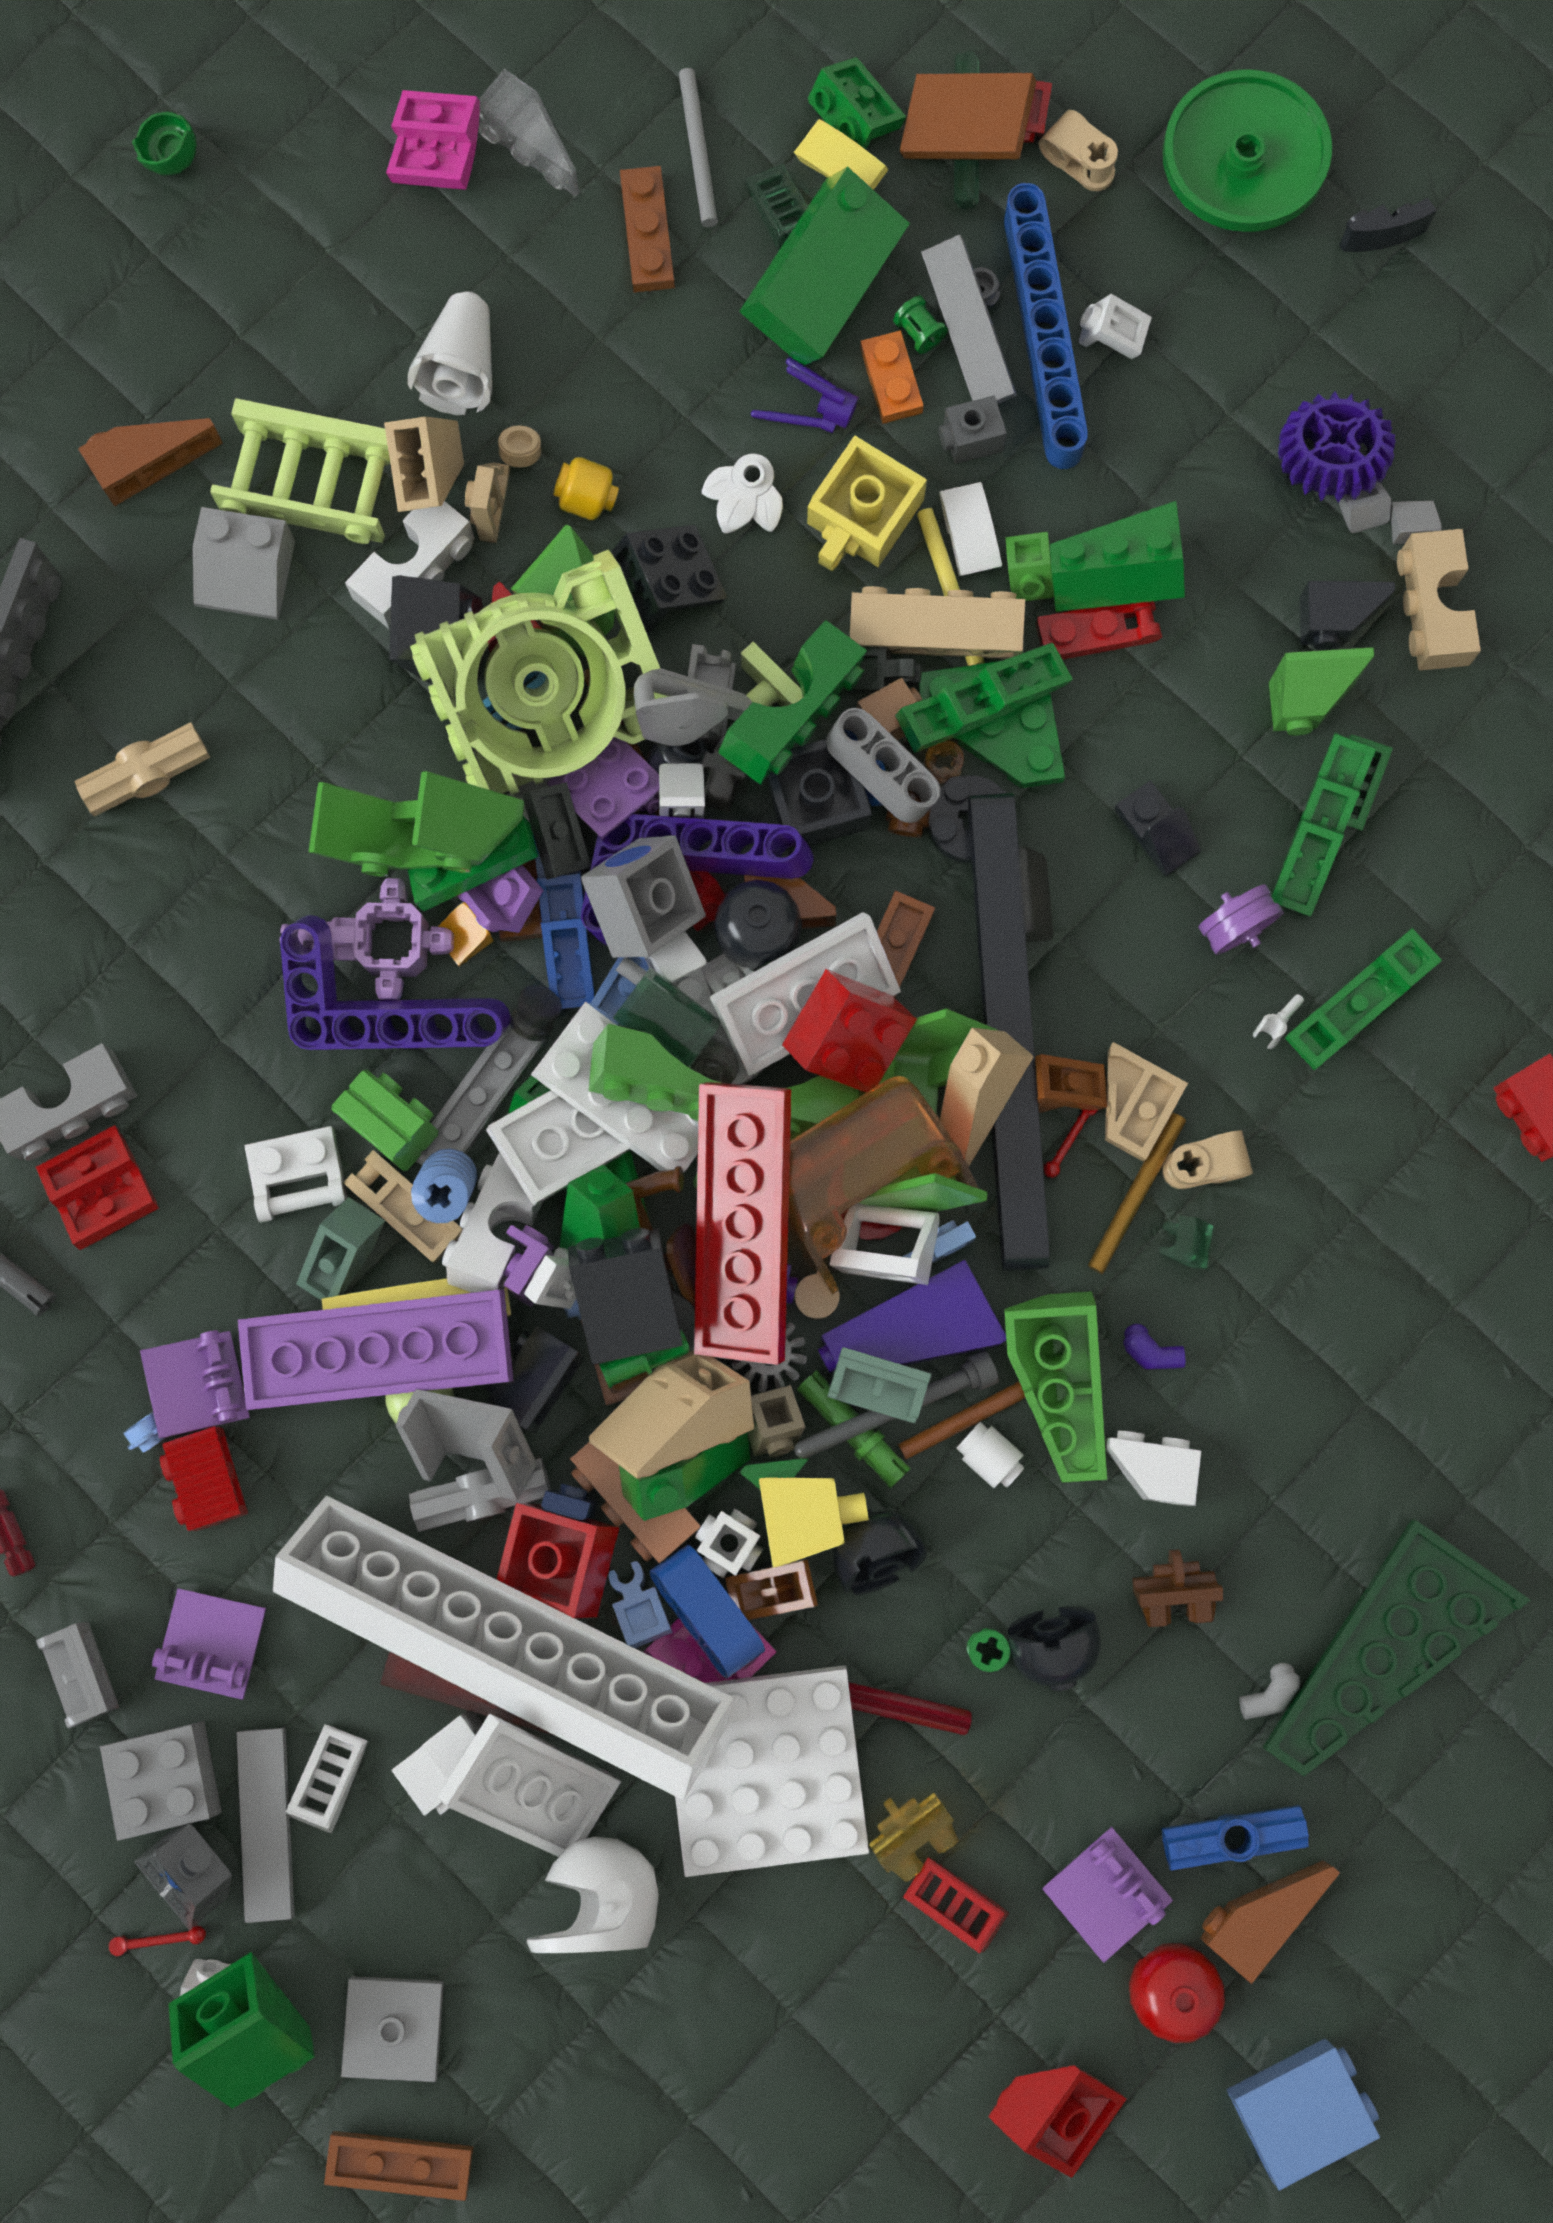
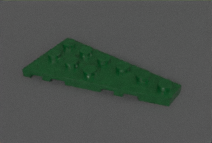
[1262,1520,1531,1777]

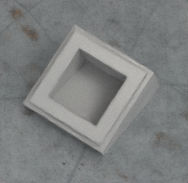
[1339,482,1391,533]
[1390,501,1442,544]

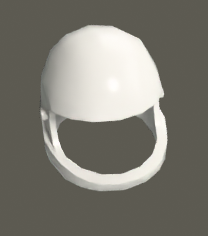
[527,1837,659,1953]

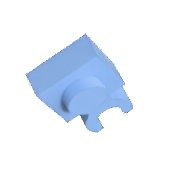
[903,1220,976,1263]
[609,1561,673,1648]

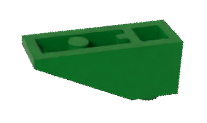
[619,1432,750,1521]

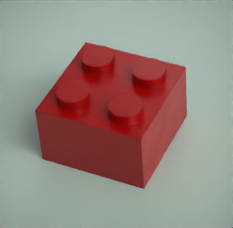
[782,969,917,1094]
[496,1503,620,1618]

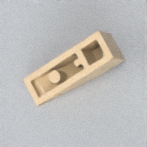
[936,1028,1034,1166]

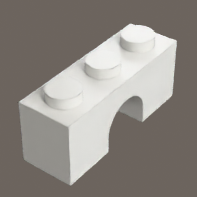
[345,501,475,630]
[442,1152,544,1293]

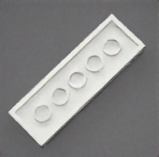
[486,1000,758,1206]

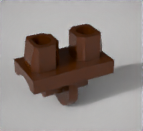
[1132,1549,1223,1627]

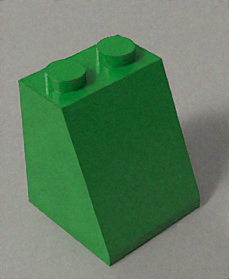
[168,1952,315,2109]

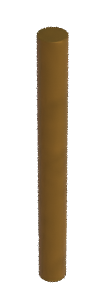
[1087,1113,1186,1274]

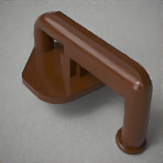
[625,1166,696,1307]

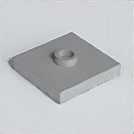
[341,1976,444,2082]

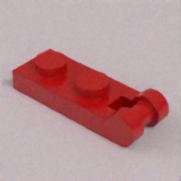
[1035,601,1162,660]

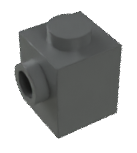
[939,395,1007,464]

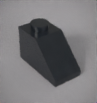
[1300,581,1395,651]

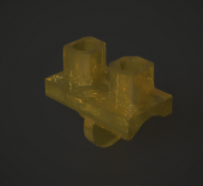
[868,1793,958,1882]

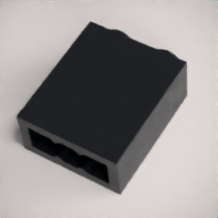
[568,1228,683,1365]

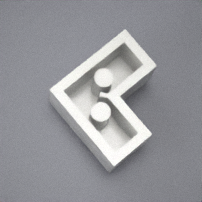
[391,1709,483,1816]

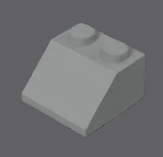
[193,507,295,620]

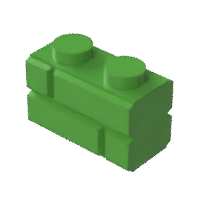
[331,1069,439,1171]

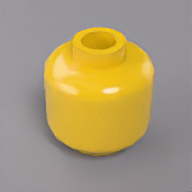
[553,457,619,521]

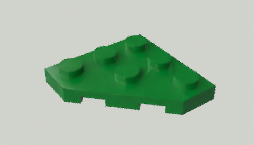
[917,661,1065,788]

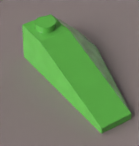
[1004,1291,1107,1483]

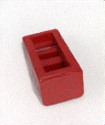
[903,1857,1009,1954]

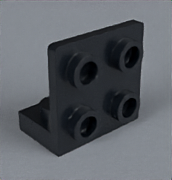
[611,525,727,633]

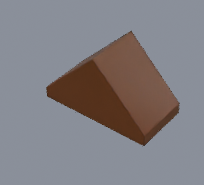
[725,1559,818,1620]

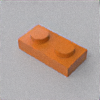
[860,330,924,424]

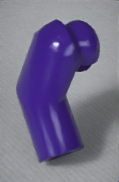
[1123,1324,1186,1370]

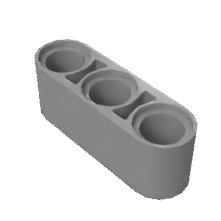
[826,708,940,823]

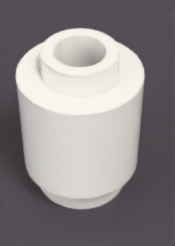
[956,1422,1024,1488]

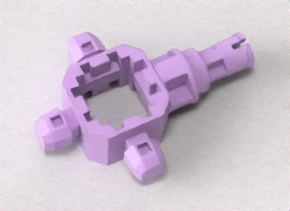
[280,878,454,1000]

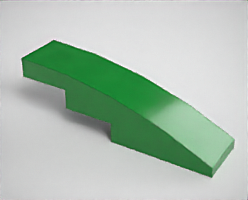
[895,643,1073,753]
[1271,732,1377,917]

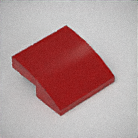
[36,1125,159,1250]

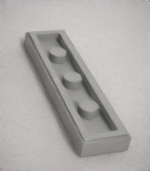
[921,235,1017,404]
[415,1013,548,1166]
[237,1727,294,1923]

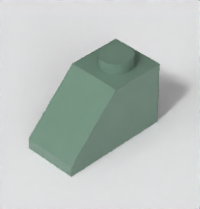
[296,1197,385,1300]

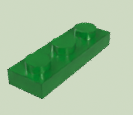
[407,816,538,912]

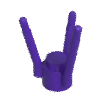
[751,358,859,434]

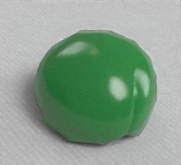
[132,111,197,177]

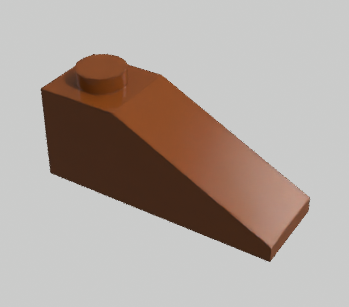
[78,418,223,506]
[1200,1861,1340,1984]

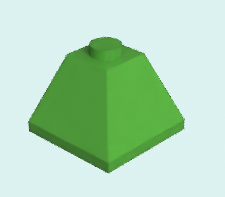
[511,525,614,658]
[1269,648,1374,736]

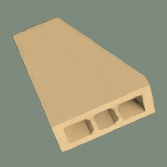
[384,416,464,512]

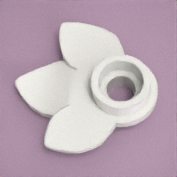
[702,453,783,534]

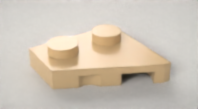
[465,463,511,543]
[1105,1042,1188,1162]

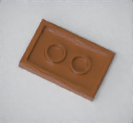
[899,73,1037,159]

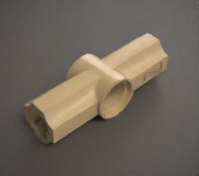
[74,722,210,817]

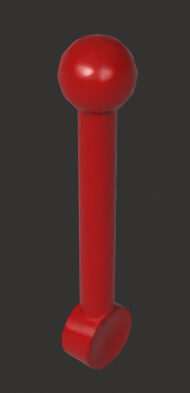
[1043,1109,1098,1178]
[109,1925,206,1956]

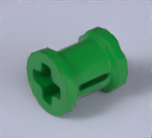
[893,295,948,354]
[966,1628,1010,1672]

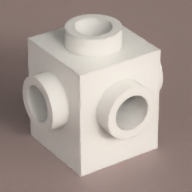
[695,1508,763,1578]

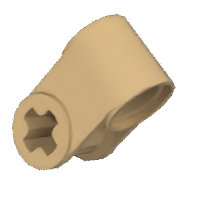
[1038,110,1118,191]
[1162,1130,1253,1189]

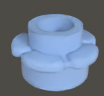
[123,1412,164,1453]

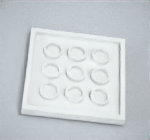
[675,1665,869,1877]

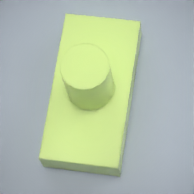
[741,642,802,707]

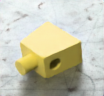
[759,1478,869,1567]

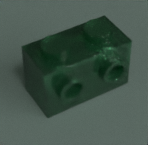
[613,968,721,1067]

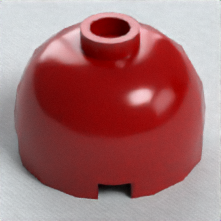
[1129,1943,1225,2043]

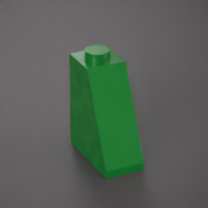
[559,1165,640,1250]

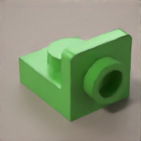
[1005,532,1054,601]

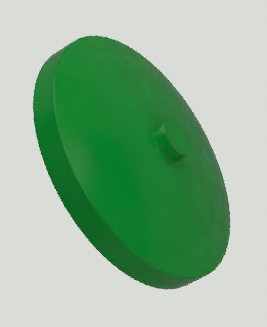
[1163,69,1332,232]

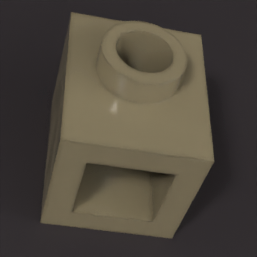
[748,1385,805,1457]

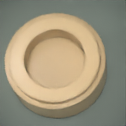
[498,426,541,468]
[795,1274,840,1320]

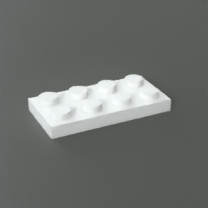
[709,912,901,1076]
[531,1002,698,1172]
[437,1713,621,1857]

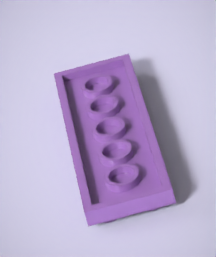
[238,1290,514,1410]

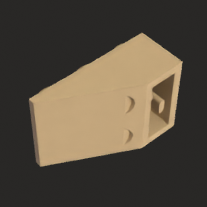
[589,1350,754,1479]

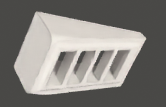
[286,1724,368,1833]

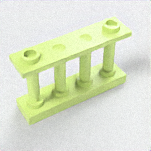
[210,398,390,544]

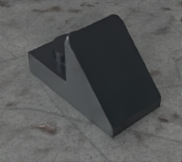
[1114,780,1201,877]

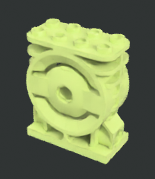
[410,549,668,795]

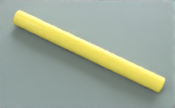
[917,508,985,666]

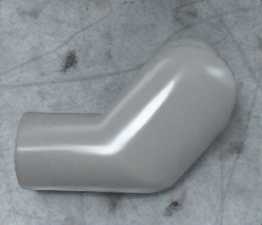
[1239,1663,1300,1720]

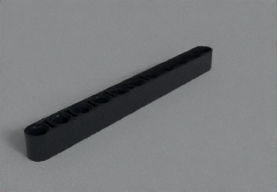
[968,793,1049,1271]

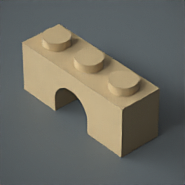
[1397,529,1481,671]

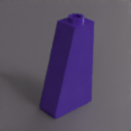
[817,1260,1006,1373]

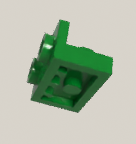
[808,57,906,150]

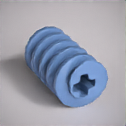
[411,1148,477,1223]

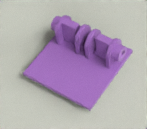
[547,737,660,839]
[140,1330,250,1439]
[152,1588,267,1700]
[1042,1827,1173,1963]

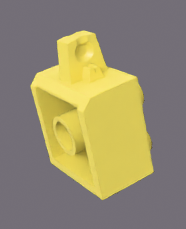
[807,436,927,572]

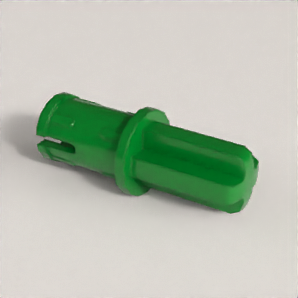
[599,1330,690,1389]

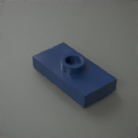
[541,1484,598,1520]

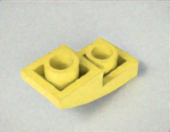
[794,119,888,190]

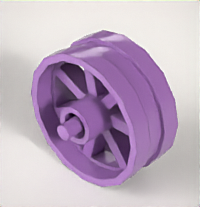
[1198,884,1284,955]

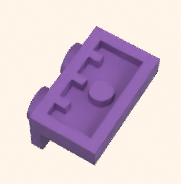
[457,865,543,933]
[504,1225,554,1307]

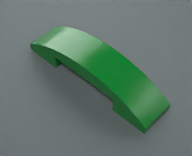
[1284,928,1442,1071]

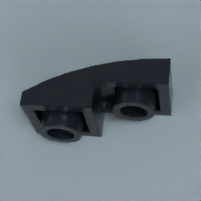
[1339,197,1437,252]

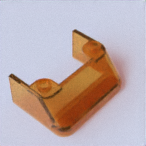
[788,1076,979,1295]

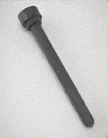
[795,1350,999,1459]

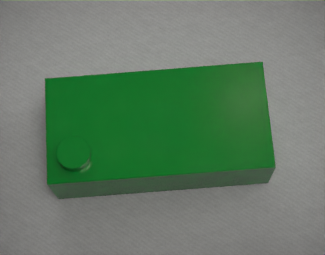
[739,166,910,365]

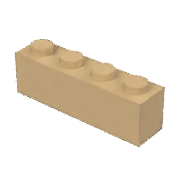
[850,586,1025,659]

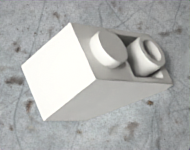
[1105,1431,1201,1506]

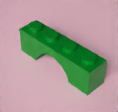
[718,620,867,785]

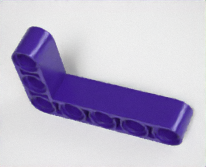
[581,814,813,946]
[280,915,511,1050]

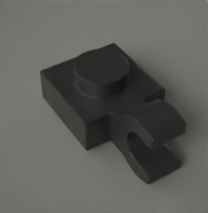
[843,647,922,693]

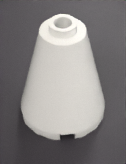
[408,292,492,415]

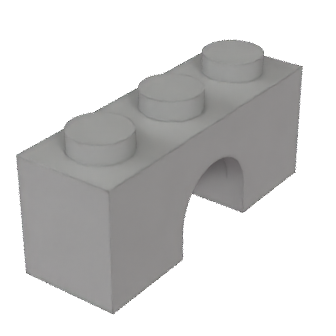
[0,1043,138,1161]

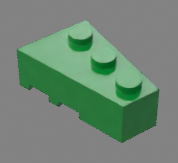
[1050,501,1185,612]

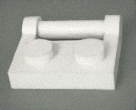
[244,1126,348,1223]

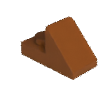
[1035,1054,1108,1113]

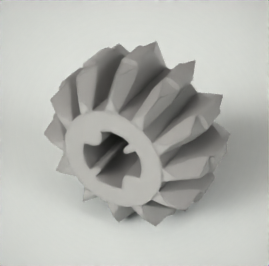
[732,1323,807,1392]

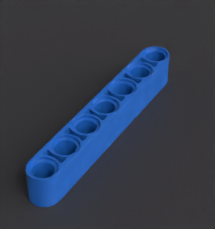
[1004,183,1087,469]

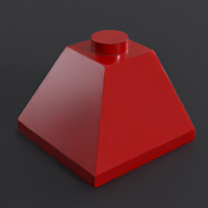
[988,2065,1127,2178]

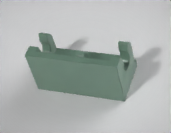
[827,1347,931,1424]

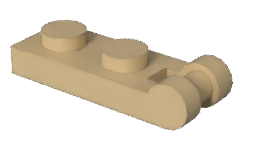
[343,1150,463,1264]

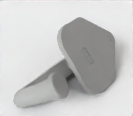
[634,668,752,746]

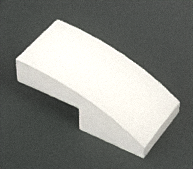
[939,482,1002,576]

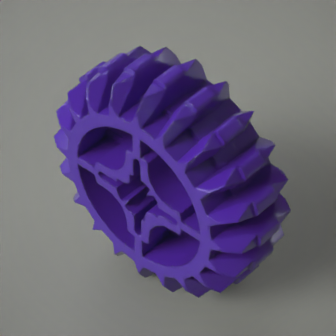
[1278,391,1396,503]

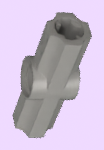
[409,1458,551,1532]

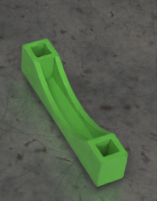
[588,1024,859,1151]

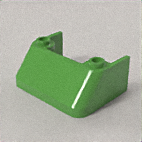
[309,771,525,877]
[842,1008,997,1212]

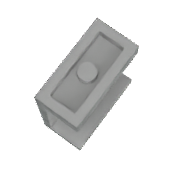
[395,1389,537,1501]

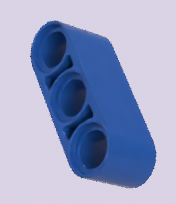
[649,1544,765,1679]

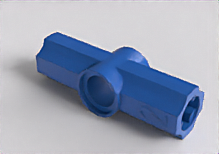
[1162,1805,1309,1871]

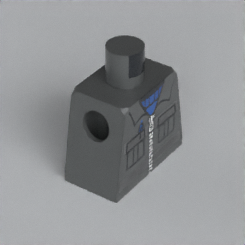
[134,1824,232,1931]

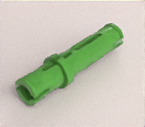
[797,1370,911,1489]

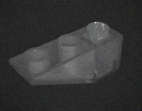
[478,69,579,196]

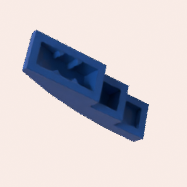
[533,835,595,1010]

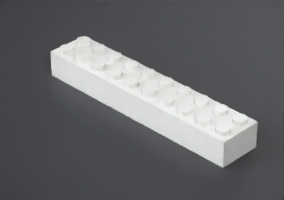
[273,1495,734,1801]

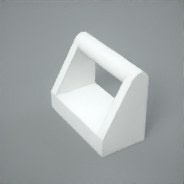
[830,1202,939,1285]

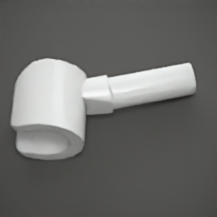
[1253,994,1304,1049]

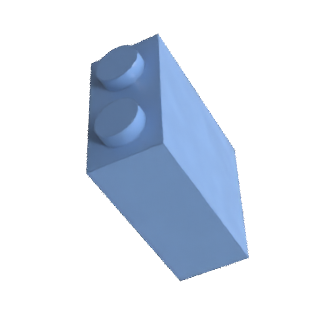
[1226,2038,1380,2190]

